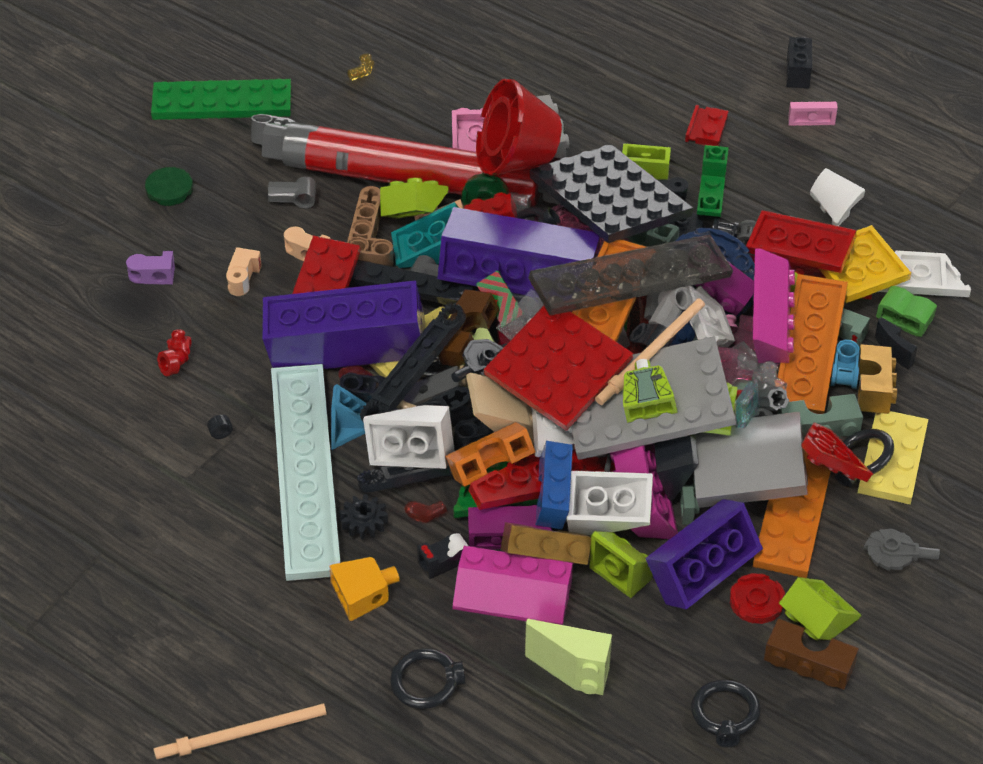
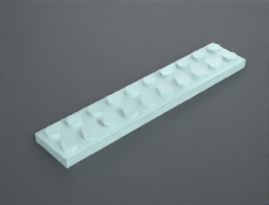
[271,364,340,581]

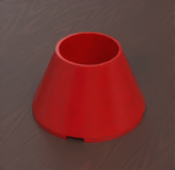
[476,78,562,175]

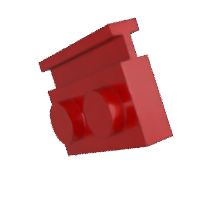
[685,105,729,146]

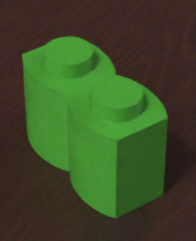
[876,286,937,337]

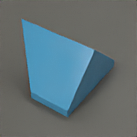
[331,384,366,450]

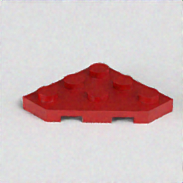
[801,422,873,482]

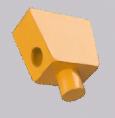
[329,557,399,621]

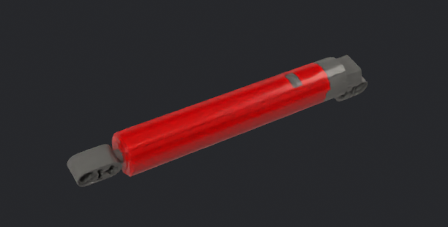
[251,114,562,207]

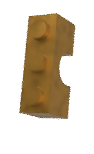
[858,344,897,414]
[501,522,591,565]

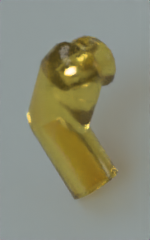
[347,53,374,81]

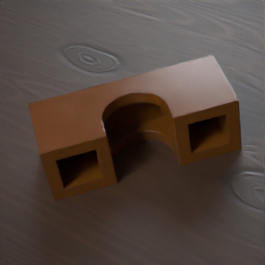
[438,289,499,367]
[764,618,859,690]

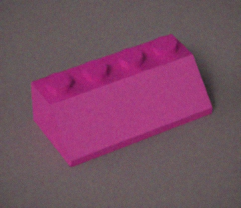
[753,249,795,363]
[609,443,678,539]
[453,546,573,625]

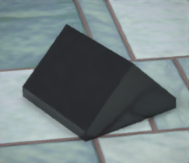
[654,434,698,501]

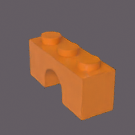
[445,422,536,487]

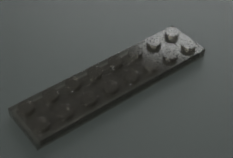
[528,234,733,316]

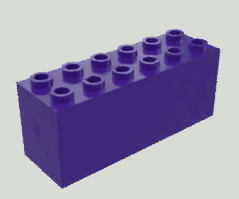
[437,207,600,304]
[263,281,425,369]

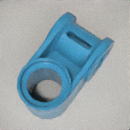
[830,340,860,389]

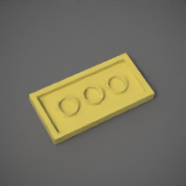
[858,411,928,505]

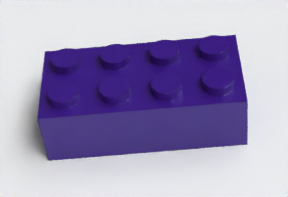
[645,499,763,609]

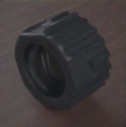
[207,414,233,439]

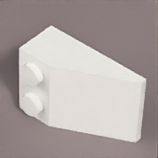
[363,405,454,469]
[567,471,653,535]

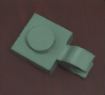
[679,477,699,525]

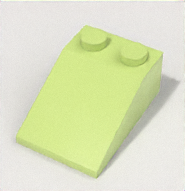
[525,619,612,695]

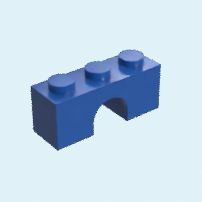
[535,440,573,529]

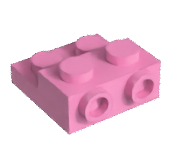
[452,108,484,152]

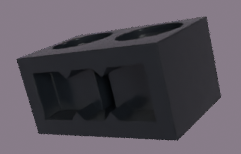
[786,37,812,89]

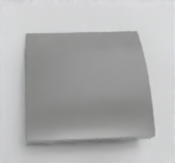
[694,412,808,508]

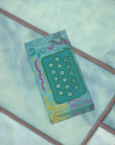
[734,382,760,428]

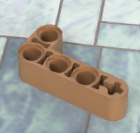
[347,186,394,267]

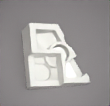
[810,168,865,226]

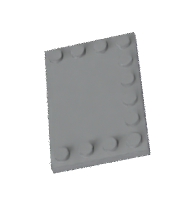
[571,336,736,460]

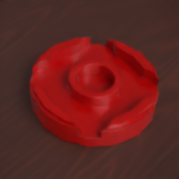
[730,573,785,624]

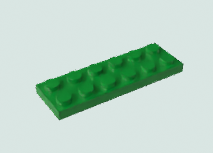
[151,79,291,120]

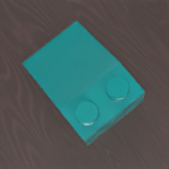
[391,202,459,268]

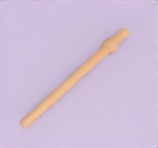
[595,298,705,405]
[154,704,326,760]

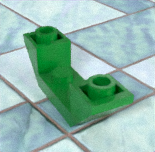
[697,145,728,217]

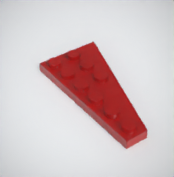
[469,449,616,510]

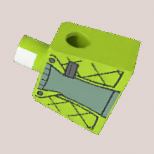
[623,359,678,423]

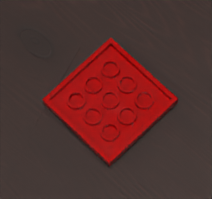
[484,299,633,431]

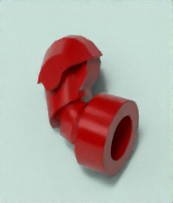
[157,329,192,376]

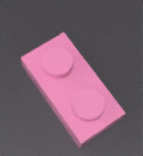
[788,102,837,126]

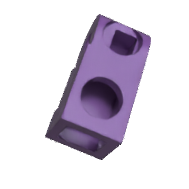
[126,251,175,284]

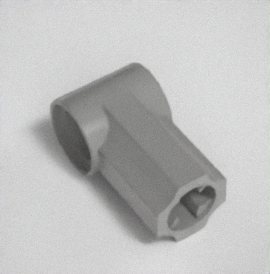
[649,287,692,327]

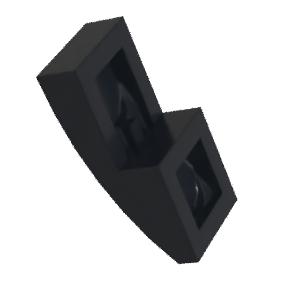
[875,317,917,370]

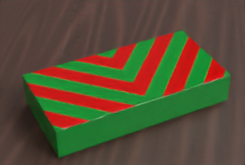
[476,270,525,327]

